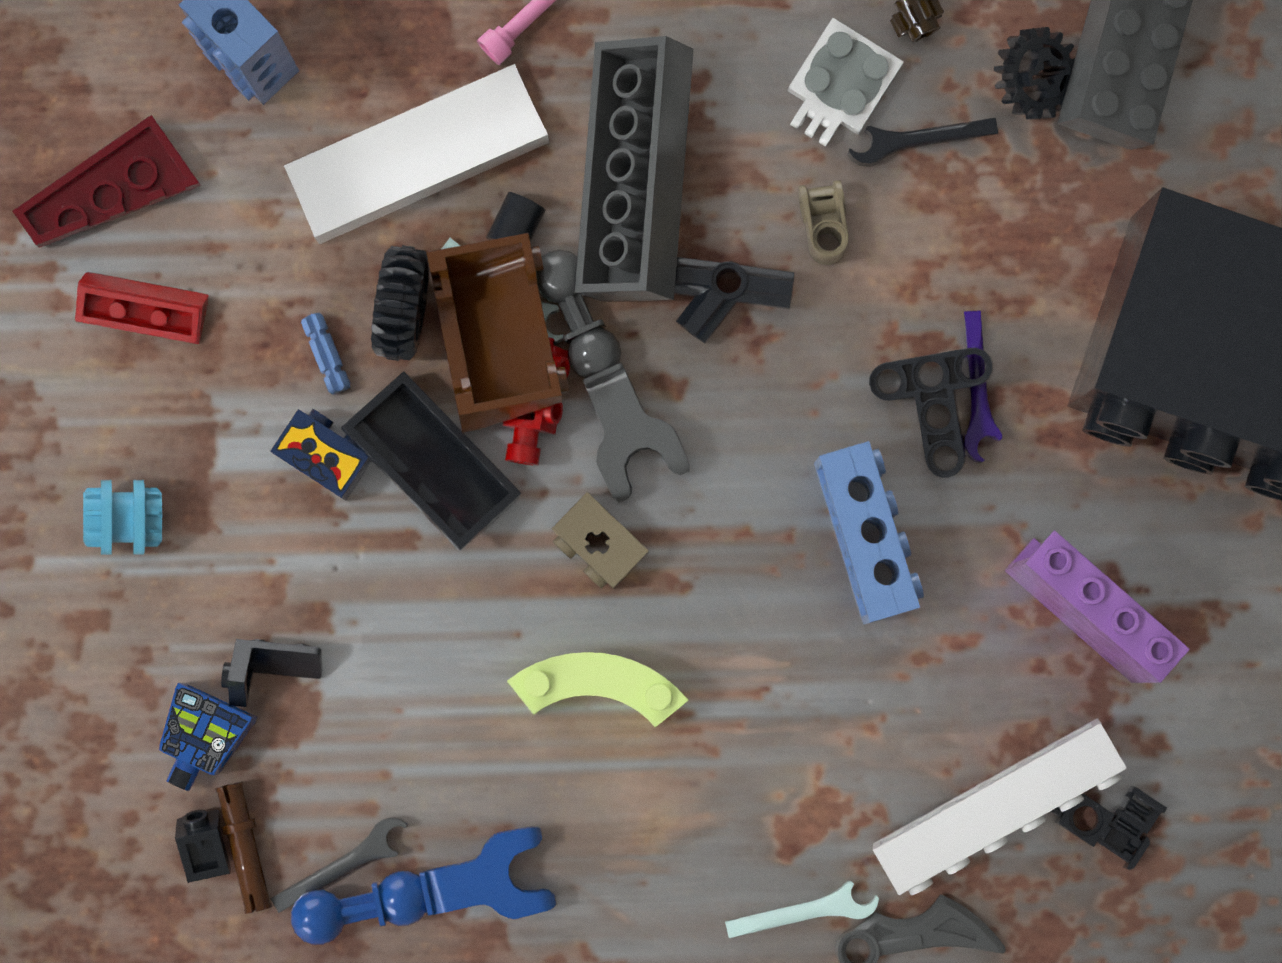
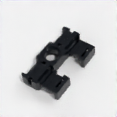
[1051,786,1167,870]

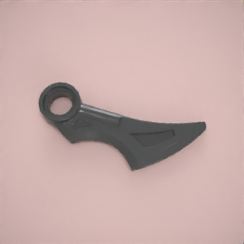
[835,894,1006,963]

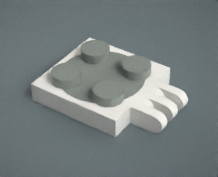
[788,18,904,147]

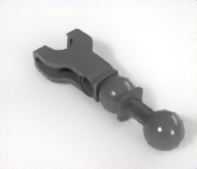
[536,249,690,503]

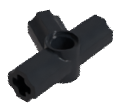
[674,257,795,344]

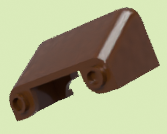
[426,233,569,433]

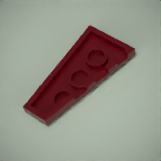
[12,115,202,248]

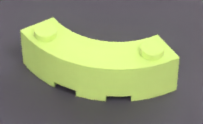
[507,652,689,727]

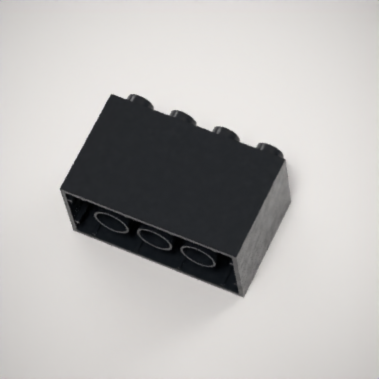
[1067,187,1282,501]

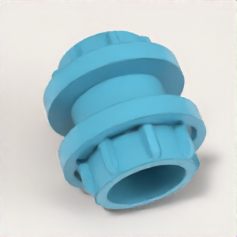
[83,480,162,555]

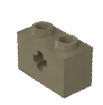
[551,492,649,589]

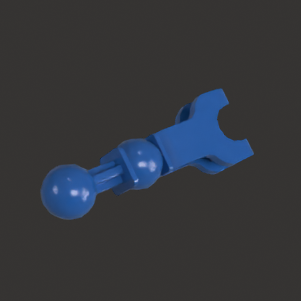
[291,826,557,945]

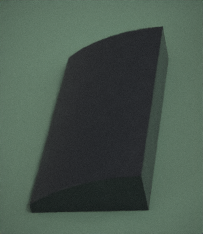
[341,371,521,552]

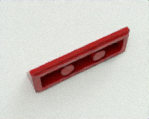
[75,272,209,344]

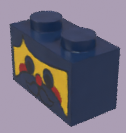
[270,408,372,501]

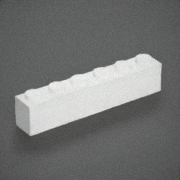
[873,718,1127,895]

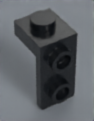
[221,639,323,707]

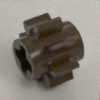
[890,0,944,43]

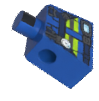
[159,683,258,791]

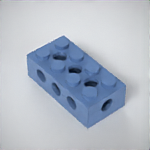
[179,0,299,105]
[814,441,924,625]

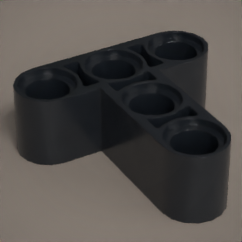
[869,348,993,478]

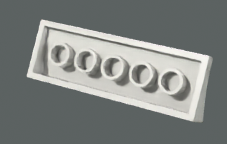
[284,64,549,244]

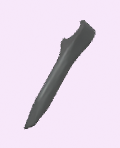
[270,817,408,913]

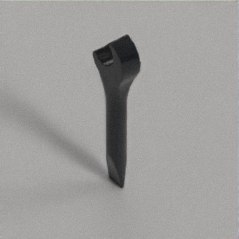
[847,117,998,167]

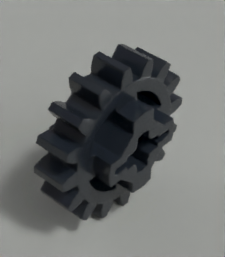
[994,27,1075,120]

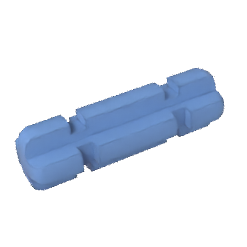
[301,313,351,395]

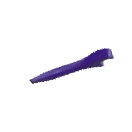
[963,310,1002,463]

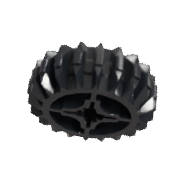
[371,245,430,361]

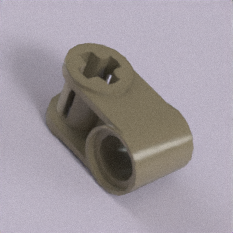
[798,180,849,265]

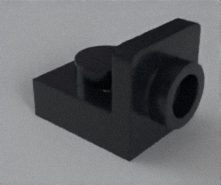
[175,810,230,883]

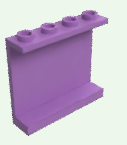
[1004,530,1190,683]

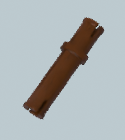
[215,781,272,914]

